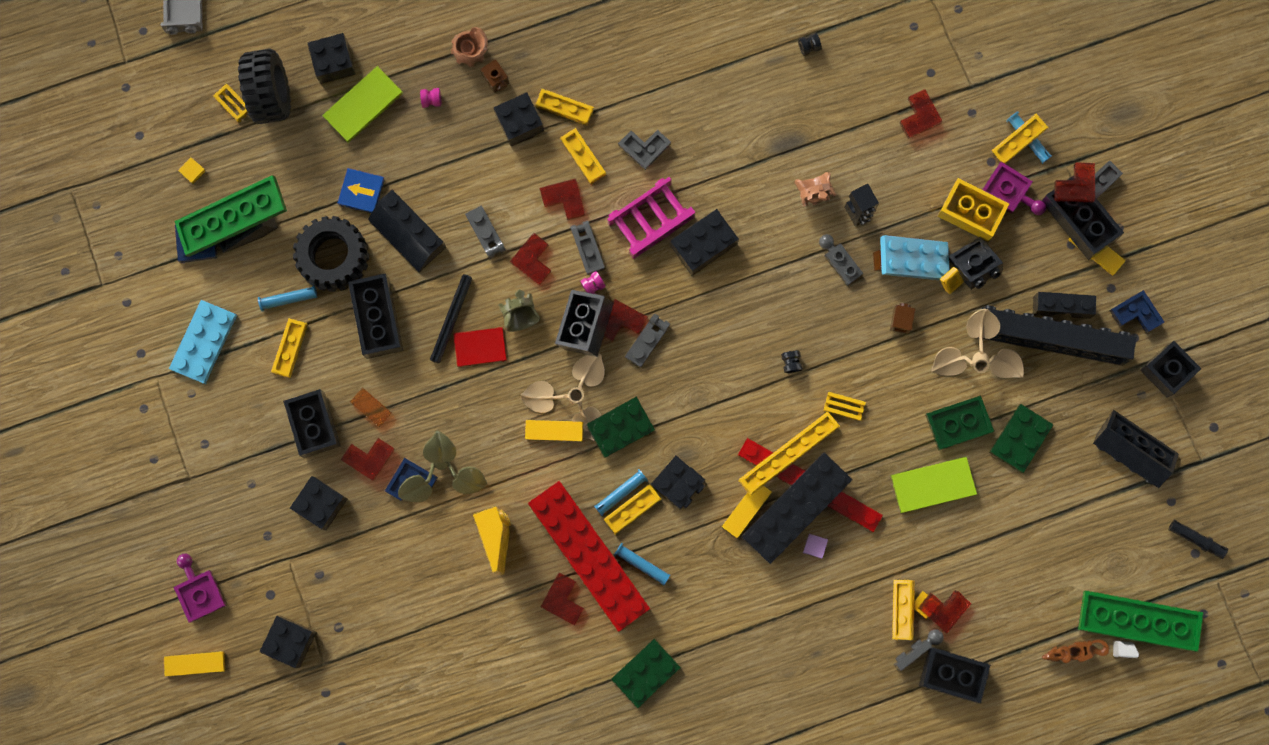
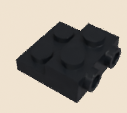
[949,237,1003,290]
[651,455,706,510]

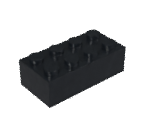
[1042,174,1124,261]
[348,273,404,359]

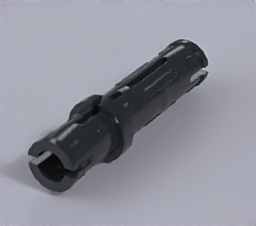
[1168,519,1228,559]

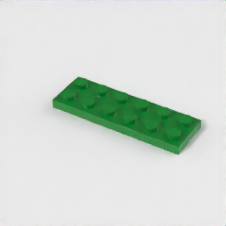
[174,175,287,257]
[1078,590,1203,652]

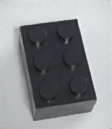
[670,209,739,276]
[555,290,614,357]
[283,389,341,458]
[919,647,991,704]

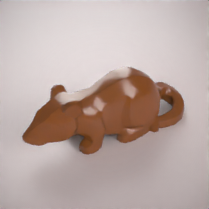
[1042,639,1109,663]

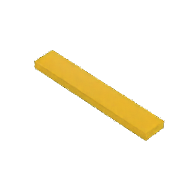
[738,412,840,496]

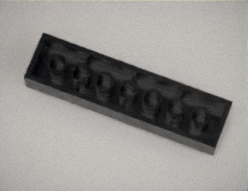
[978,305,1137,366]

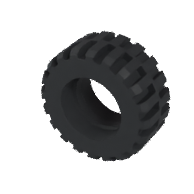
[238,49,291,124]
[293,216,369,292]

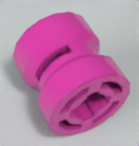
[420,88,442,108]
[580,271,606,294]

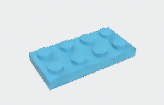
[880,235,949,280]
[169,300,237,384]

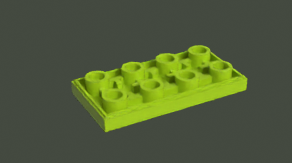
[322,66,403,143]
[891,457,977,513]

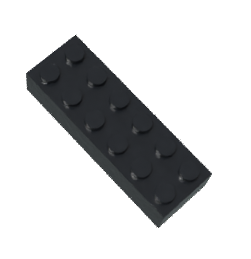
[742,452,853,564]

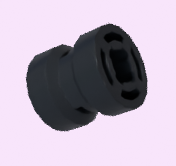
[798,32,822,56]
[781,350,803,373]

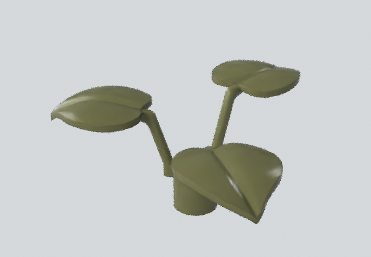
[398,430,487,503]

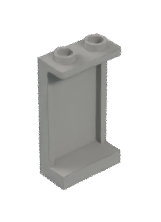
[161,0,202,34]

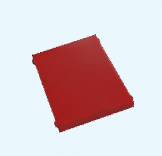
[453,327,507,367]

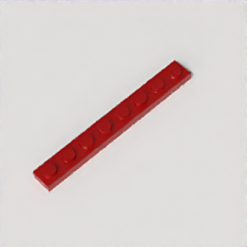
[738,438,883,532]

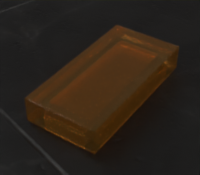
[350,388,392,427]

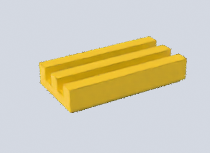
[213,84,248,123]
[823,392,866,421]

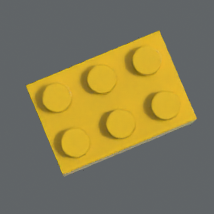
[937,178,1009,242]

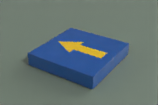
[337,168,384,213]

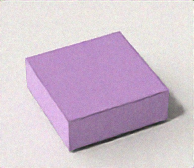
[803,534,828,559]

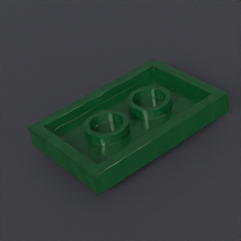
[925,395,994,451]
[586,396,655,458]
[989,404,1054,473]
[611,639,681,708]

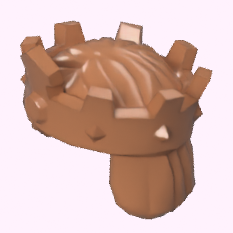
[451,27,488,67]
[794,172,836,206]

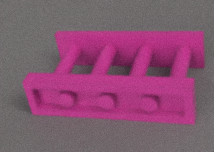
[607,177,695,260]

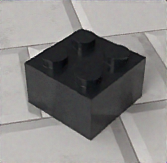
[307,33,356,84]
[493,92,544,147]
[1140,341,1201,398]
[290,476,348,531]
[259,616,317,668]

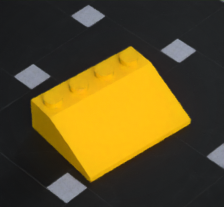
[473,507,511,576]

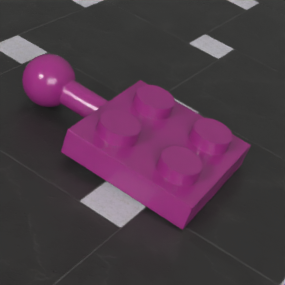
[982,162,1046,215]
[173,553,227,623]

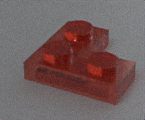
[900,89,942,139]
[1054,162,1095,202]
[540,179,585,220]
[510,233,551,286]
[604,299,648,342]
[341,438,395,481]
[540,572,584,626]
[918,590,971,634]

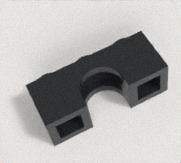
[845,183,879,226]
[1033,292,1096,319]

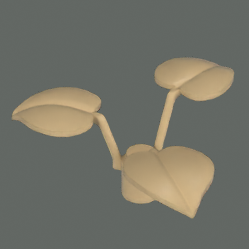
[931,309,1024,378]
[520,353,605,440]

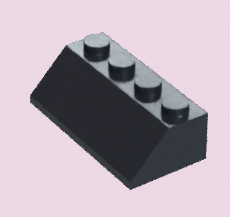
[368,189,447,273]
[1093,410,1179,488]

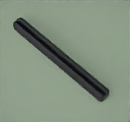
[430,274,472,364]

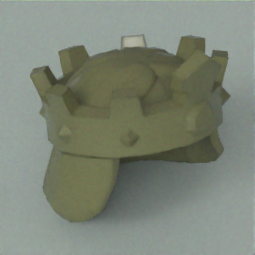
[498,289,540,332]

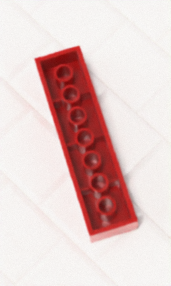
[528,480,651,632]

